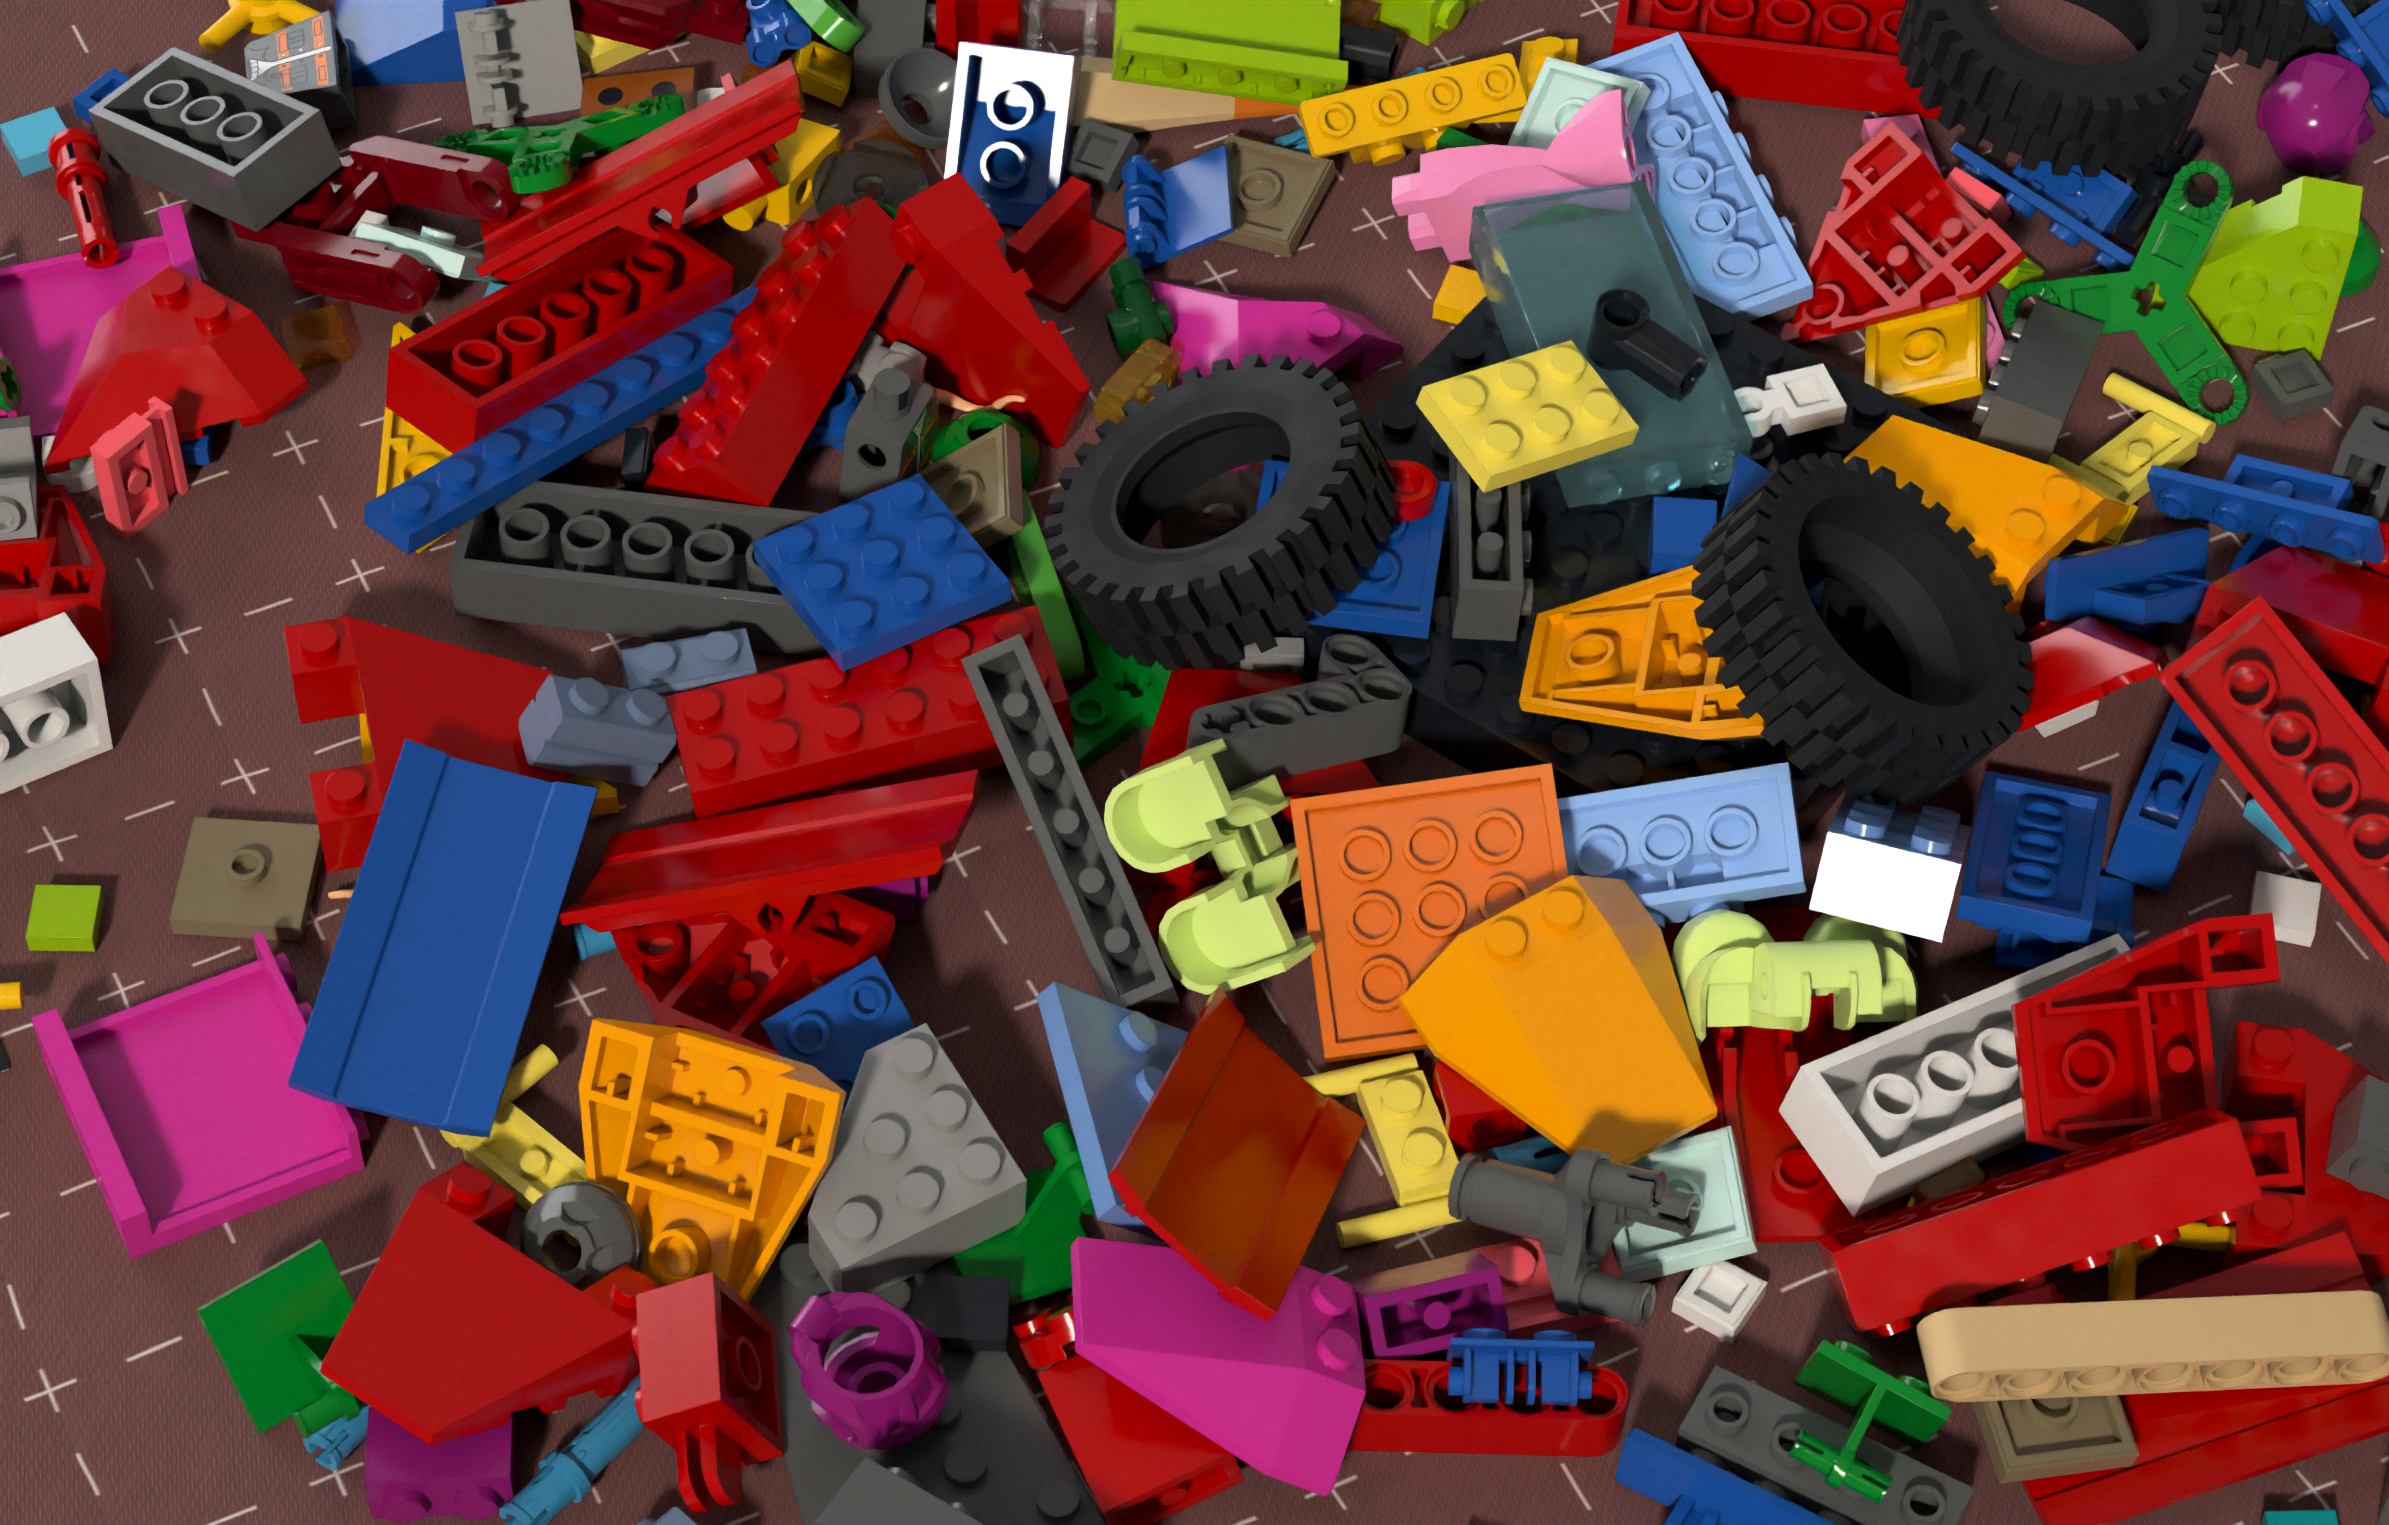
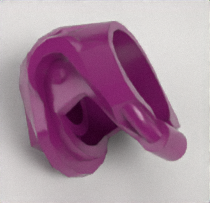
[2256,53,2375,175]
[787,1292,949,1450]

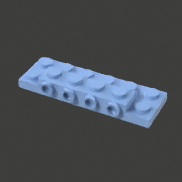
[1585,32,1814,322]
[1557,762,1807,934]

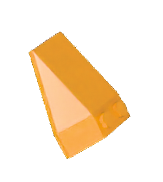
[1843,415,2129,614]
[1519,564,1768,741]
[1399,875,1718,1165]
[579,1018,846,1304]

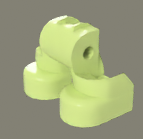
[1104,738,1317,995]
[1671,909,1918,1048]

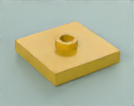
[1865,297,1986,409]

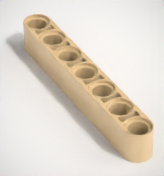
[1916,1290,2389,1403]

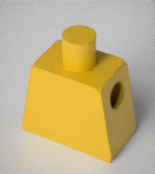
[722,118,842,231]

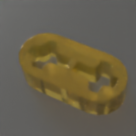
[1093,338,1182,424]

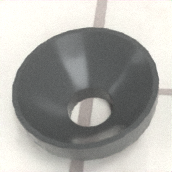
[878,47,957,149]
[519,1181,644,1291]

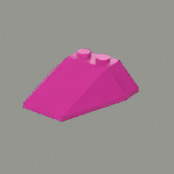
[1070,1237,1366,1497]

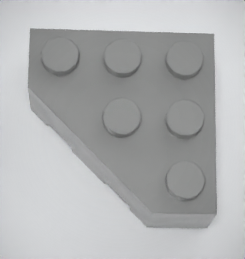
[808,1023,1027,1294]

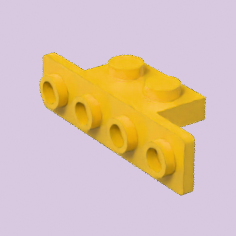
[1298,53,1527,166]

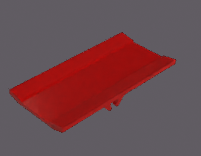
[475,58,805,282]
[559,769,982,938]
[1662,907,1903,1243]
[1107,986,1367,1322]
[2021,1231,2389,1525]

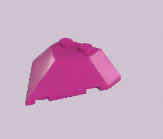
[1153,281,1403,474]

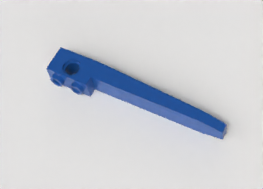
[2105,534,2283,894]

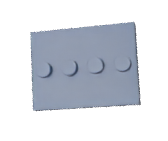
[1036,981,1189,1243]

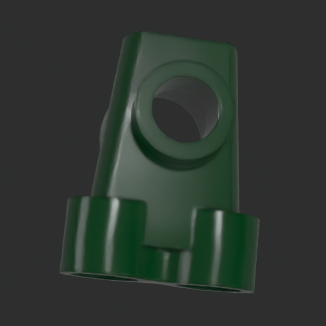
[1105,258,1174,361]

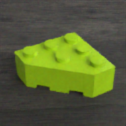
[2147,176,2363,361]

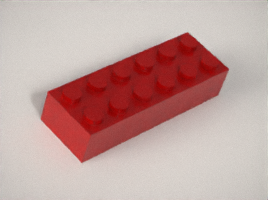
[1612,0,1942,119]
[643,196,907,507]
[385,215,734,454]
[2156,595,2389,965]
[665,605,1074,819]
[1816,1107,2264,1339]

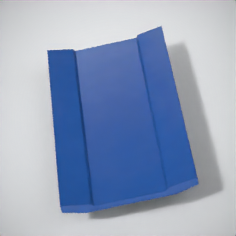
[288,739,598,1138]

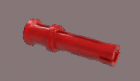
[47,127,120,269]

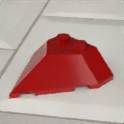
[1780,120,2027,346]
[44,265,309,475]
[2014,616,2170,733]
[609,893,896,1056]

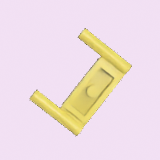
[2048,373,2216,506]
[440,1044,587,1247]
[1302,1052,1471,1249]

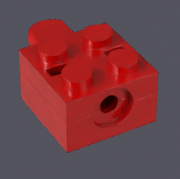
[631,1272,785,1514]

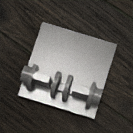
[454,0,583,128]

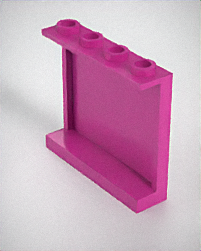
[0,204,202,452]
[31,932,370,1259]

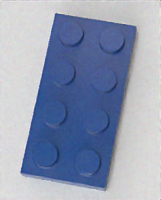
[1955,770,2112,944]

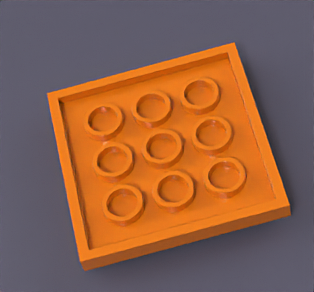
[1290,763,1569,1063]

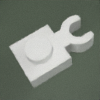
[1729,363,1847,438]

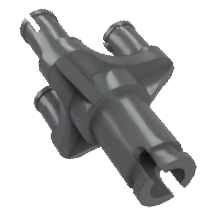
[1448,1146,1701,1328]

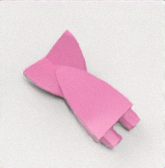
[1392,89,1655,263]

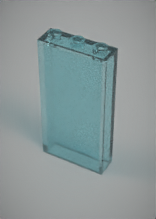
[1469,180,1753,508]

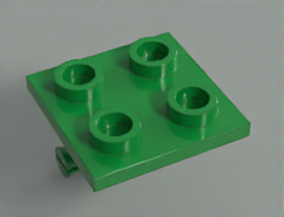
[948,1122,1095,1305]
[195,1239,365,1439]
[1788,1340,1953,1505]

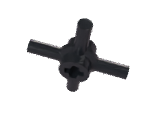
[2102,132,2236,245]

